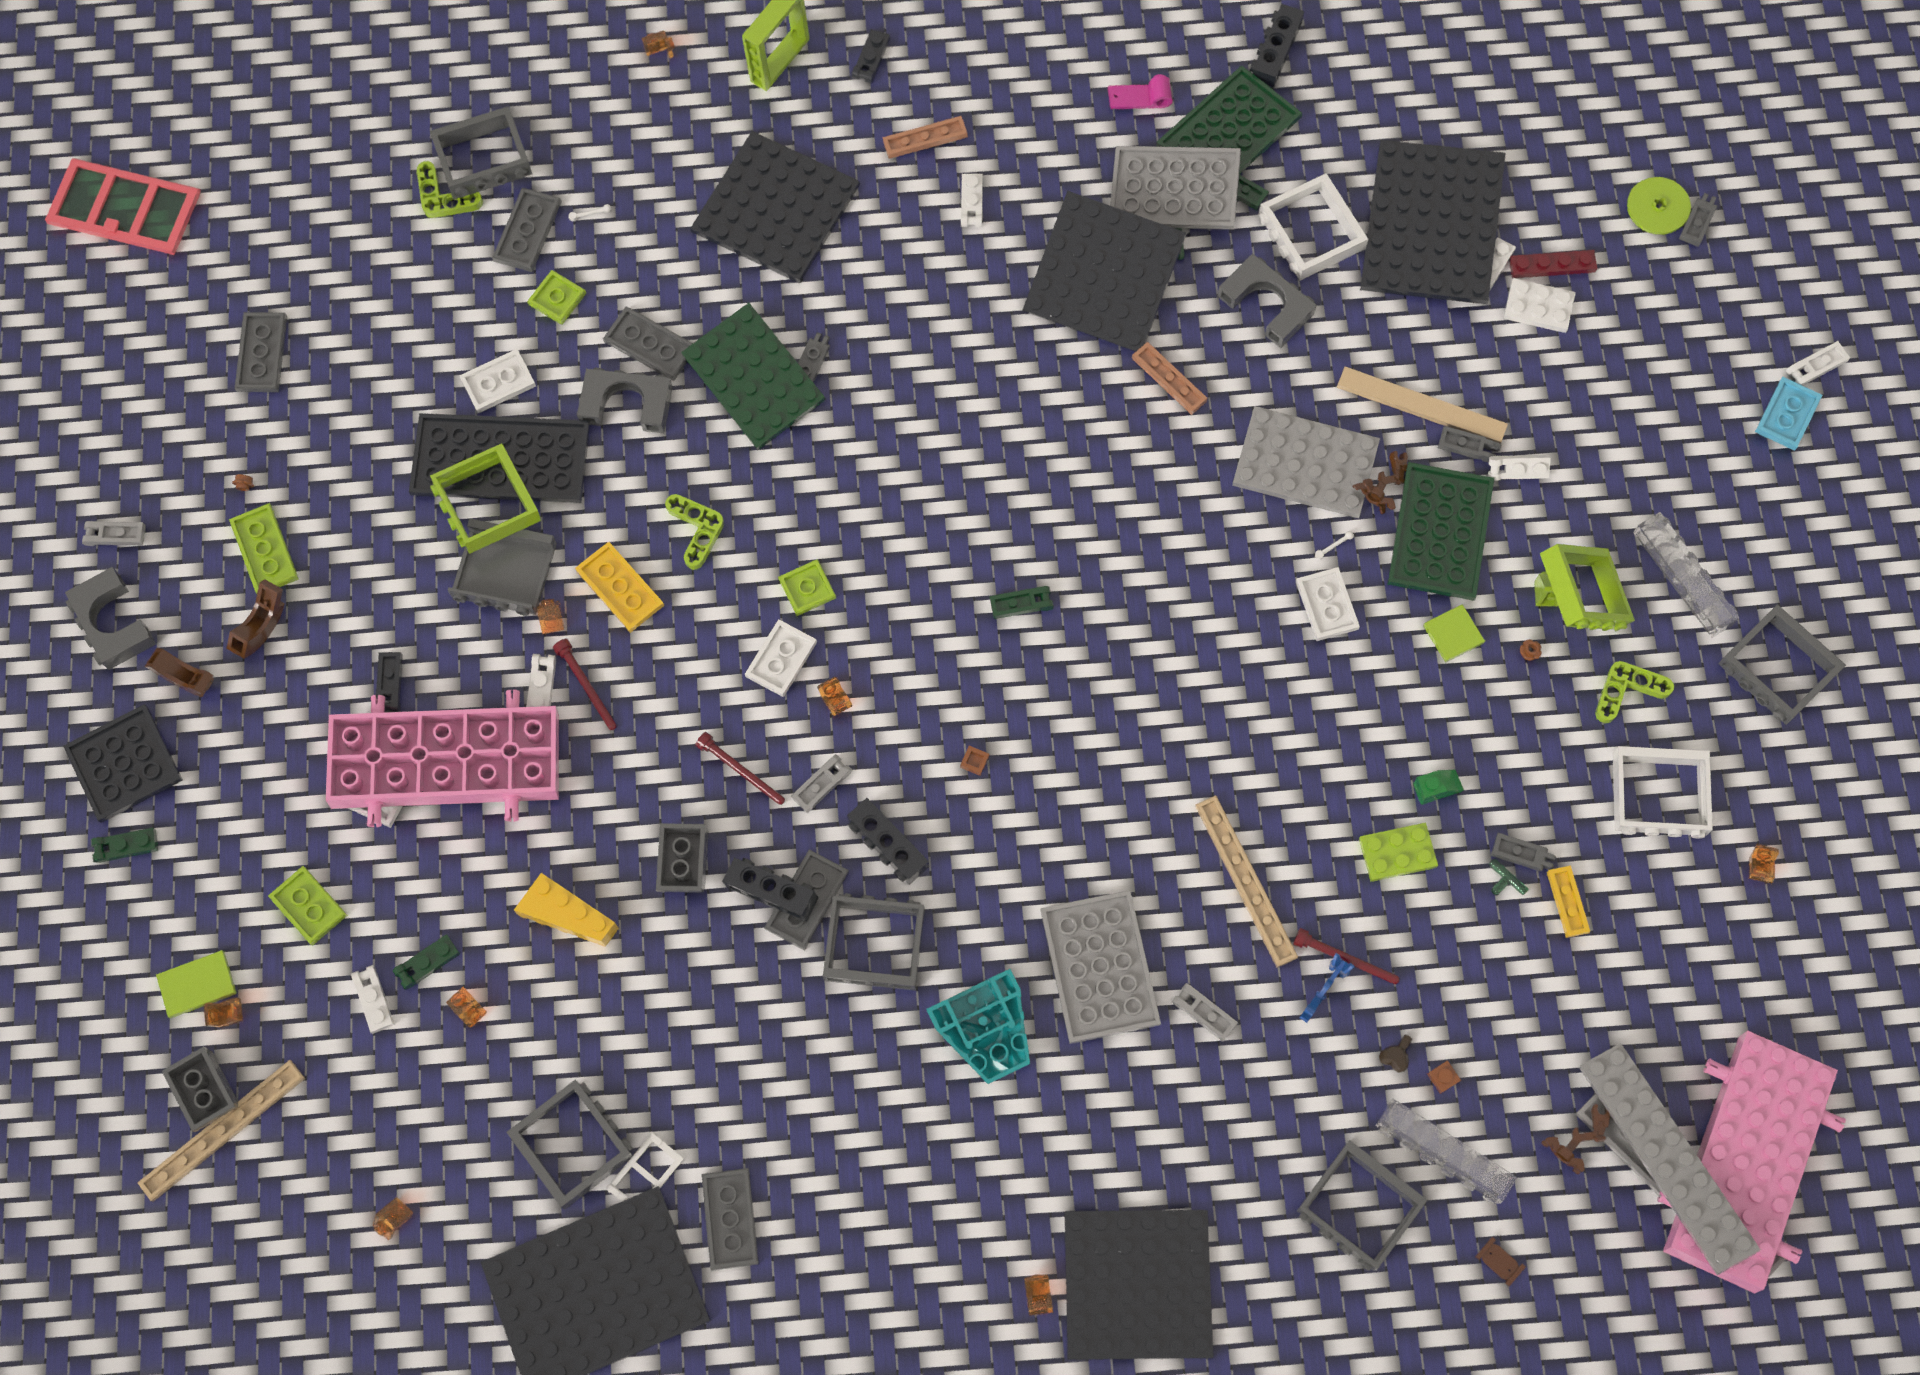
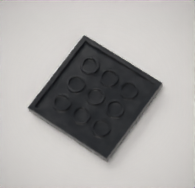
[63,704,183,823]

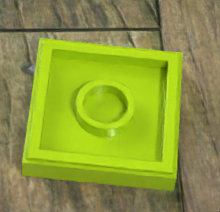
[527,270,587,325]
[778,559,836,616]
[1423,604,1485,663]

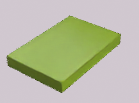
[268,866,347,946]
[156,950,237,1019]

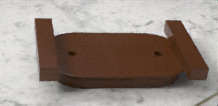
[1475,1237,1526,1287]

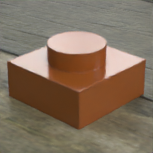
[960,746,990,776]
[1427,1060,1461,1094]

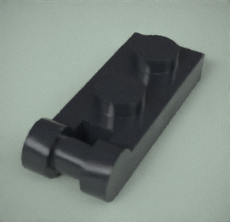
[852,29,890,83]
[376,652,403,713]

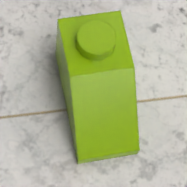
[1534,571,1558,607]

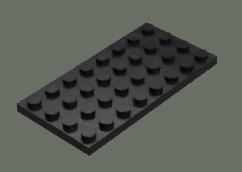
[409,413,590,503]

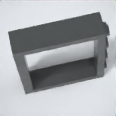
[430,106,532,200]
[1718,604,1846,725]
[823,893,925,991]
[506,1079,633,1210]
[1297,1140,1427,1271]

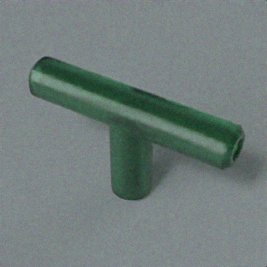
[1489,859,1529,895]

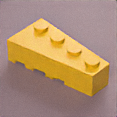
[514,873,619,947]

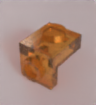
[641,30,675,58]
[537,599,564,634]
[817,676,853,717]
[1749,844,1779,884]
[446,987,487,1028]
[204,998,243,1028]
[372,1197,413,1240]
[1024,1274,1053,1316]

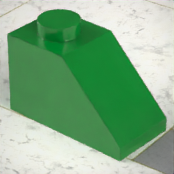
[1413,769,1464,805]

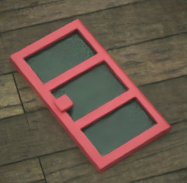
[45,158,200,255]

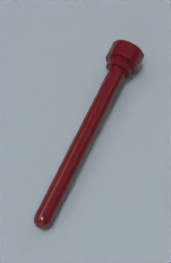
[553,638,616,730]
[695,732,785,805]
[1293,928,1400,984]

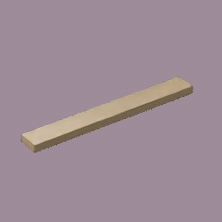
[1337,367,1508,444]
[1195,796,1298,968]
[138,1060,306,1202]

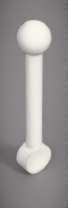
[568,204,611,221]
[1315,531,1354,560]

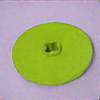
[1627,177,1691,235]

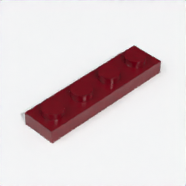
[1509,250,1598,279]

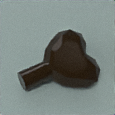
[1379,1035,1412,1073]

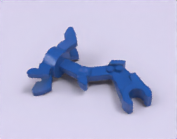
[1299,953,1354,1023]

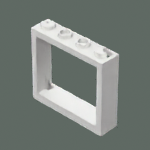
[1258,174,1368,280]
[1613,746,1713,838]

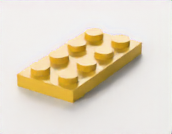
[575,542,664,633]

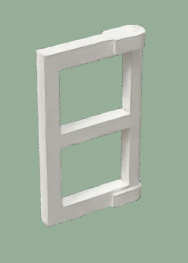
[606,1132,684,1201]

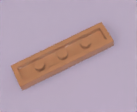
[883,116,967,159]
[1132,342,1207,415]

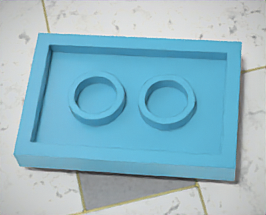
[1755,376,1822,451]

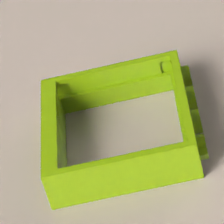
[742,0,810,92]
[430,443,541,554]
[1540,544,1635,632]

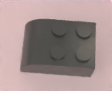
[656,823,709,893]
[162,1046,238,1132]

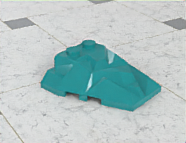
[926,969,1030,1084]

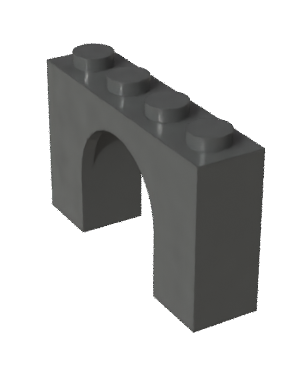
[1217,253,1317,348]
[577,368,673,433]
[65,567,156,670]

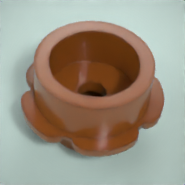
[232,474,254,491]
[1520,639,1542,661]

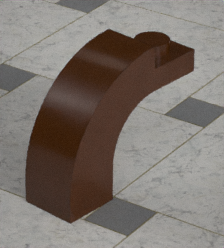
[226,579,285,659]
[145,648,214,697]

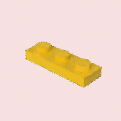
[1547,865,1590,938]

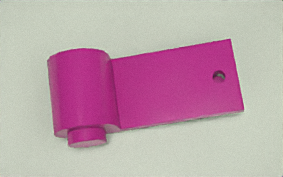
[1108,74,1173,109]

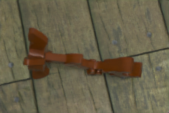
[1352,451,1408,514]
[1541,1104,1610,1175]

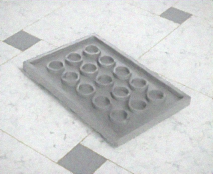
[1110,146,1241,229]
[1232,406,1380,518]
[1040,890,1161,1044]

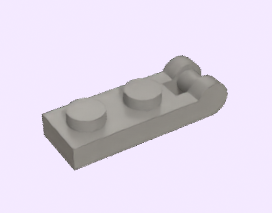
[82,521,146,546]
[791,754,852,813]
[1172,983,1238,1042]

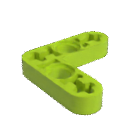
[417,161,483,218]
[665,494,724,570]
[1595,661,1674,723]

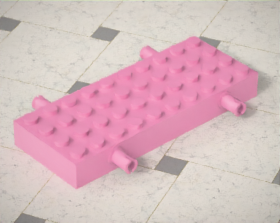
[326,690,559,827]
[1657,1031,1846,1293]

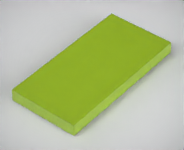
[229,503,299,594]

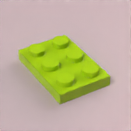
[1359,822,1438,882]

